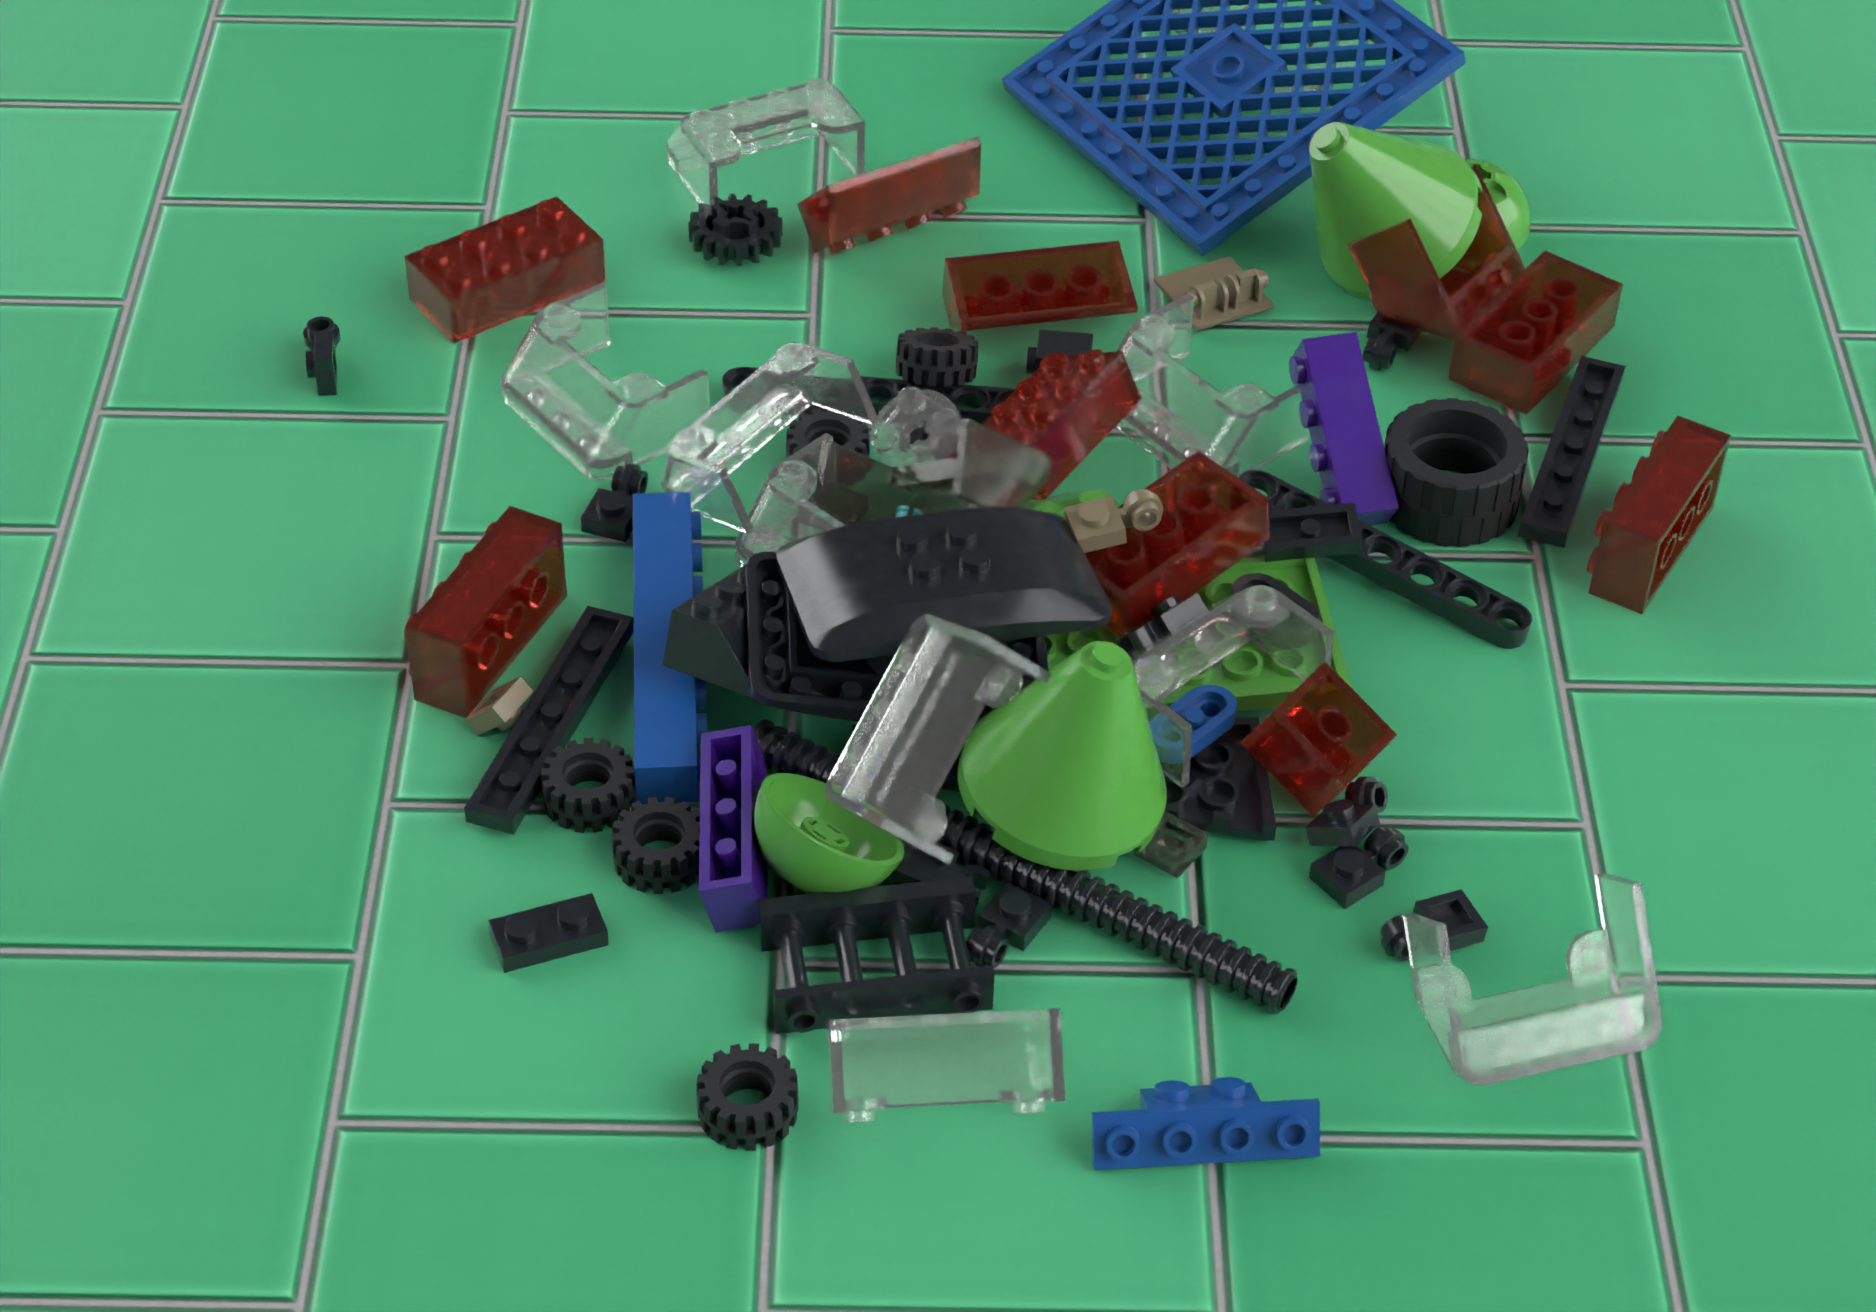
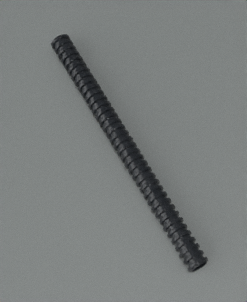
[753,719,1298,1014]

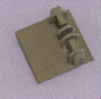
[1154,256,1274,331]

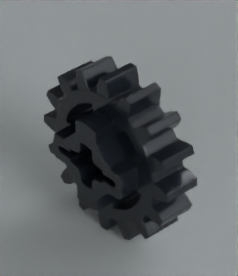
[688,194,783,266]

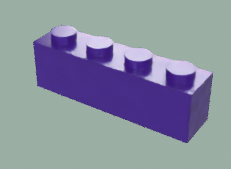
[1289,332,1399,526]
[699,725,768,932]

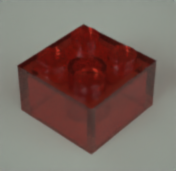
[1241,661,1397,817]

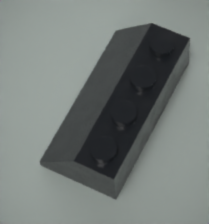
[663,564,754,698]

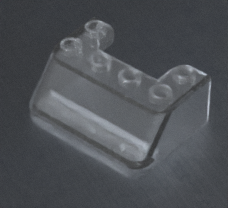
[666,79,865,205]

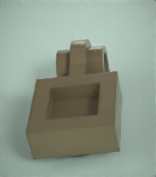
[1064,489,1163,553]

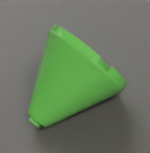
[1309,122,1483,302]
[957,641,1167,871]

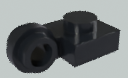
[1363,302,1426,371]
[303,316,340,396]
[580,463,648,542]
[1306,777,1388,847]
[1309,826,1409,909]
[966,882,1052,968]
[1380,889,1488,961]

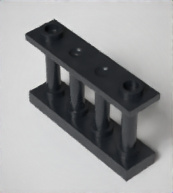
[758,876,995,1034]

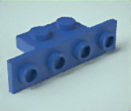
[1091,1077,1320,1170]

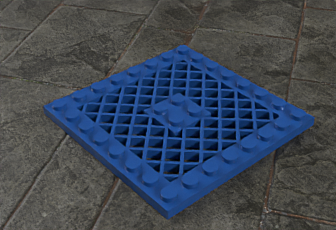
[1001,0,1466,256]

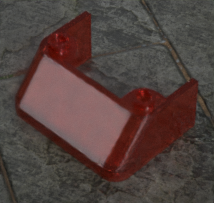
[1348,164,1526,341]

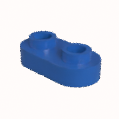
[1151,685,1237,760]

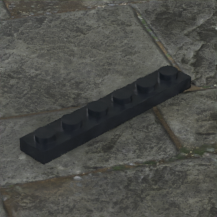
[1518,356,1625,548]
[464,606,634,835]

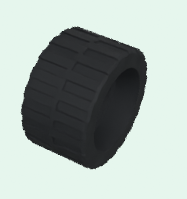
[1384,398,1529,547]

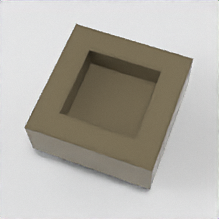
[465,676,534,735]

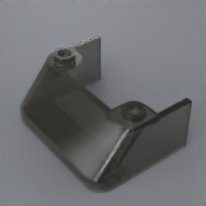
[813,418,1051,526]

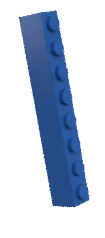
[633,492,707,804]

